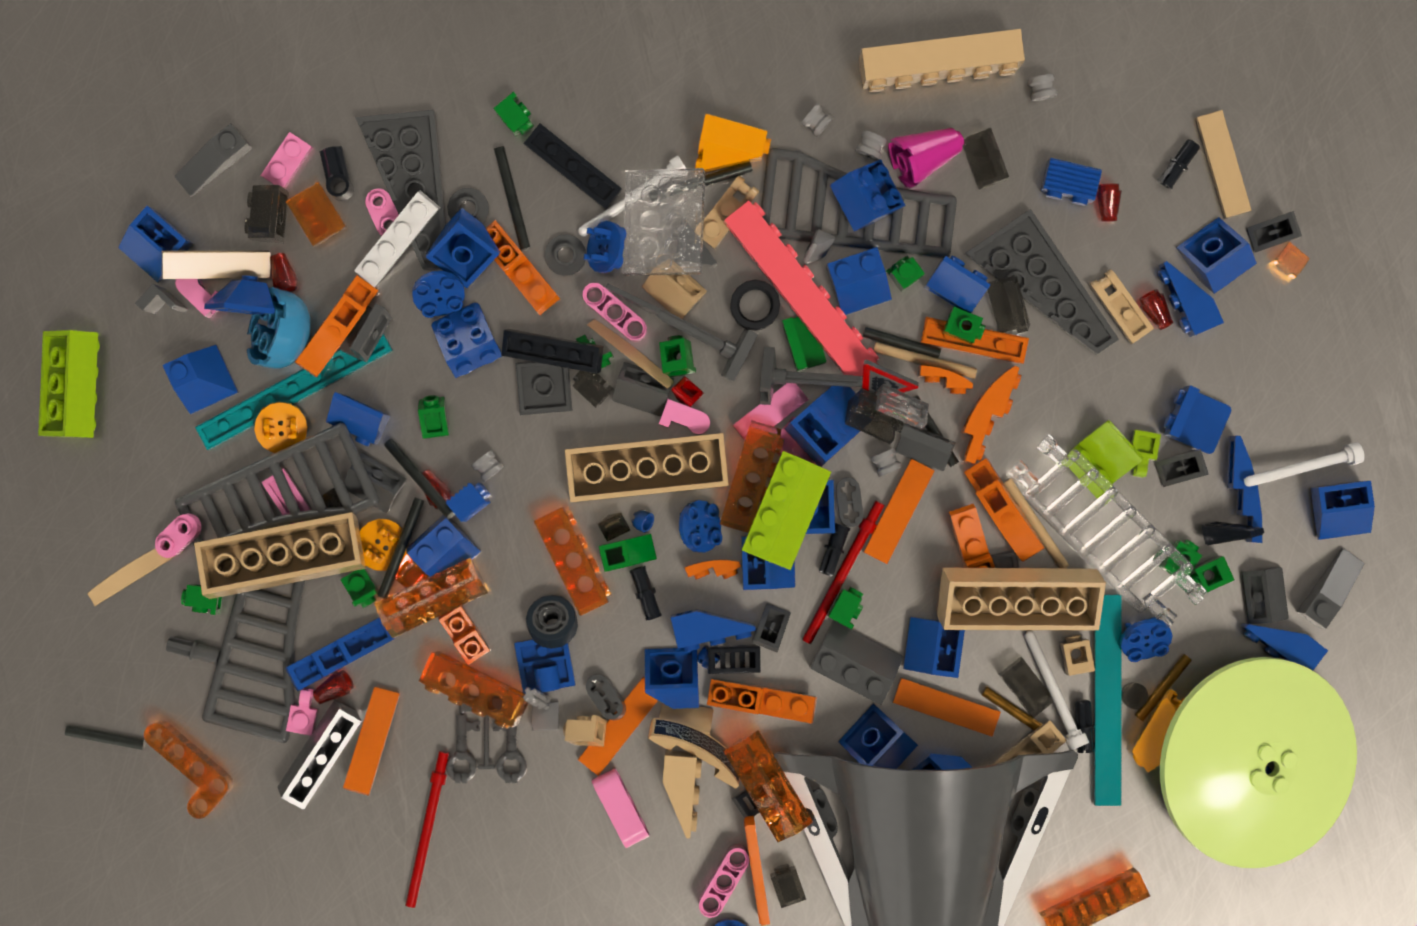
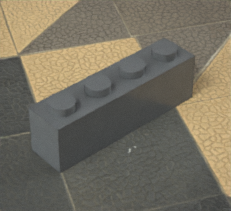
[278,699,362,810]

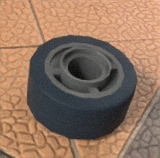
[526,595,578,649]

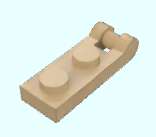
[694,175,760,250]
[1089,269,1154,344]

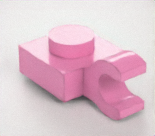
[286,688,318,736]

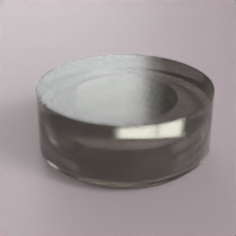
[1122,682,1148,709]

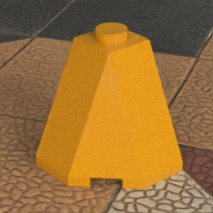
[695,114,771,174]
[1132,689,1185,772]

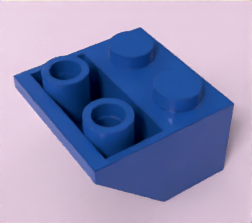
[830,160,906,232]
[118,206,193,283]
[924,256,991,313]
[1310,481,1375,540]
[741,536,795,590]
[903,617,965,678]

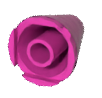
[888,128,964,188]

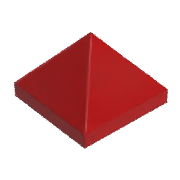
[671,376,704,407]

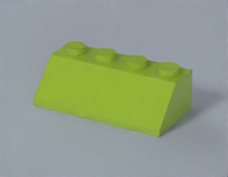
[38,330,100,438]
[741,451,831,570]

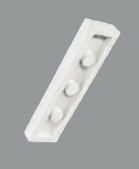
[354,190,441,287]

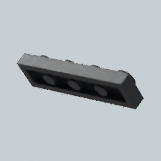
[523,123,622,210]
[501,329,604,373]

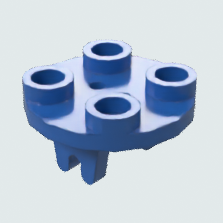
[584,221,626,274]
[412,271,465,318]
[679,500,722,553]
[1120,617,1173,662]

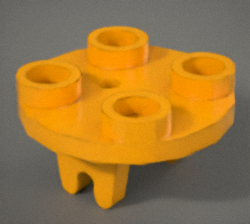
[254,402,308,453]
[360,519,409,571]

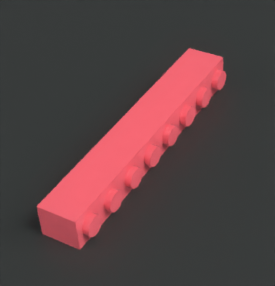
[723,201,879,376]

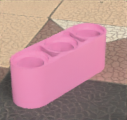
[582,283,647,342]
[733,383,809,446]
[592,768,650,848]
[699,844,749,918]

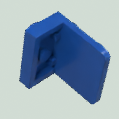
[431,302,502,378]
[1163,385,1231,454]

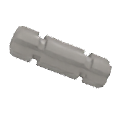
[523,687,551,710]

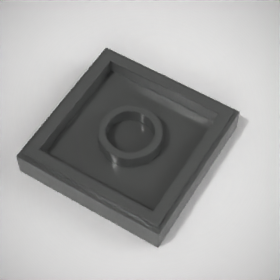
[516,362,573,416]

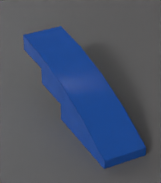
[1227,436,1262,543]
[285,616,395,691]

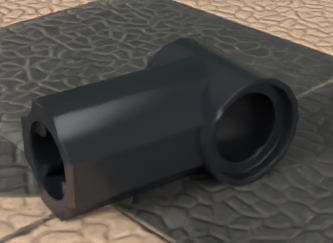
[319,146,354,201]

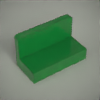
[782,317,826,372]

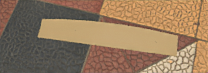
[587,319,675,389]
[87,542,183,606]

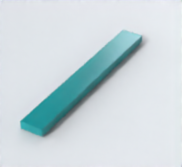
[195,333,393,450]
[1094,595,1122,806]

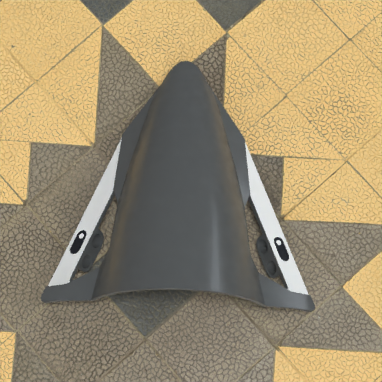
[772,750,1078,926]

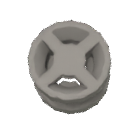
[1028,74,1058,101]
[801,104,834,137]
[855,131,887,161]
[871,448,903,477]
[471,450,504,482]

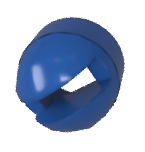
[631,510,654,533]
[698,645,720,669]

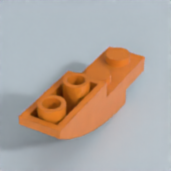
[486,220,560,315]
[295,275,379,377]
[961,366,1022,464]
[964,458,1045,562]
[949,503,995,568]
[707,679,817,723]

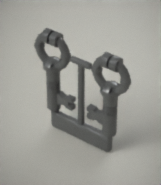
[446,696,527,783]

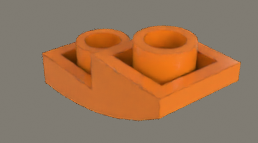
[918,365,973,394]
[685,559,741,580]
[438,603,490,665]

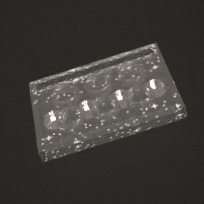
[622,168,705,276]

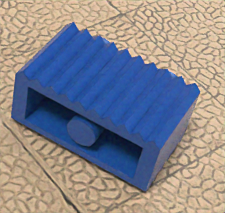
[1041,158,1102,206]
[446,482,491,522]

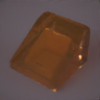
[1273,242,1310,279]
[395,554,429,594]

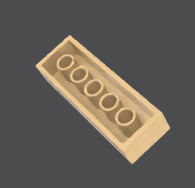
[859,29,1025,92]
[565,433,729,502]
[194,512,366,599]
[937,568,1106,630]

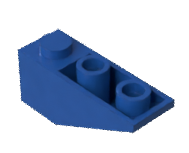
[1158,261,1224,337]
[1240,623,1328,671]

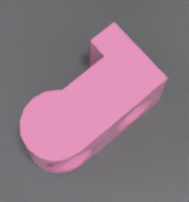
[175,279,218,318]
[659,399,710,435]

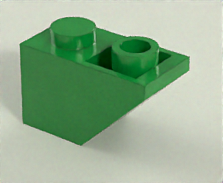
[599,534,657,572]

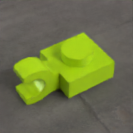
[1131,430,1161,478]

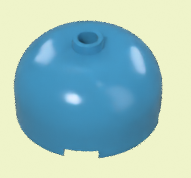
[247,287,311,369]

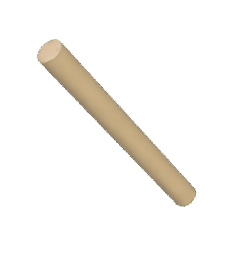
[873,342,977,379]
[1004,478,1070,569]

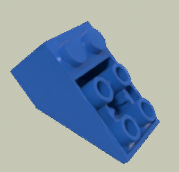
[785,386,877,467]
[671,609,756,652]

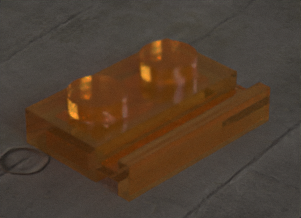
[286,182,347,247]

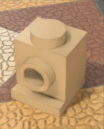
[1060,635,1095,676]
[563,715,607,747]

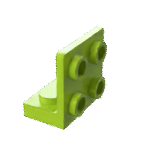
[1063,420,1143,499]

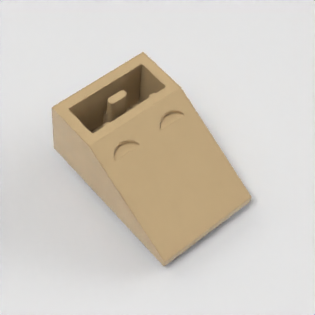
[663,750,702,838]

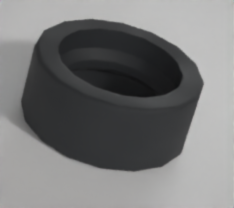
[730,279,780,331]

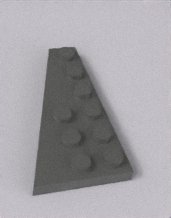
[355,110,446,270]
[965,209,1119,354]

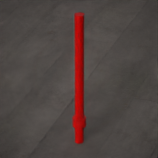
[802,500,885,644]
[405,751,449,908]

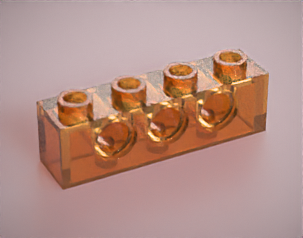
[720,420,785,533]
[534,507,612,616]
[374,558,488,638]
[419,651,528,729]
[724,730,813,842]
[1039,867,1150,926]

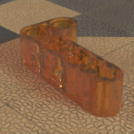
[144,721,233,819]

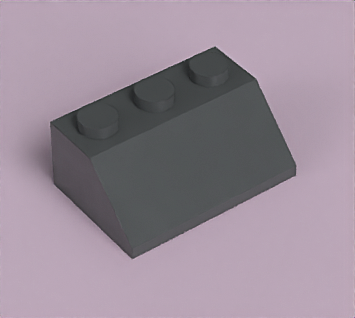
[809,620,903,705]

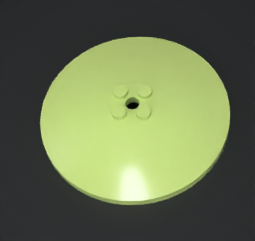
[1160,657,1357,868]

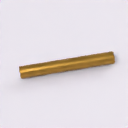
[1135,654,1192,721]
[981,687,1043,730]

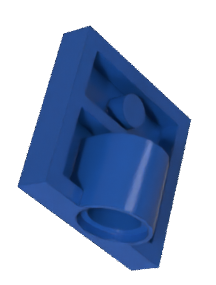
[514,639,576,695]

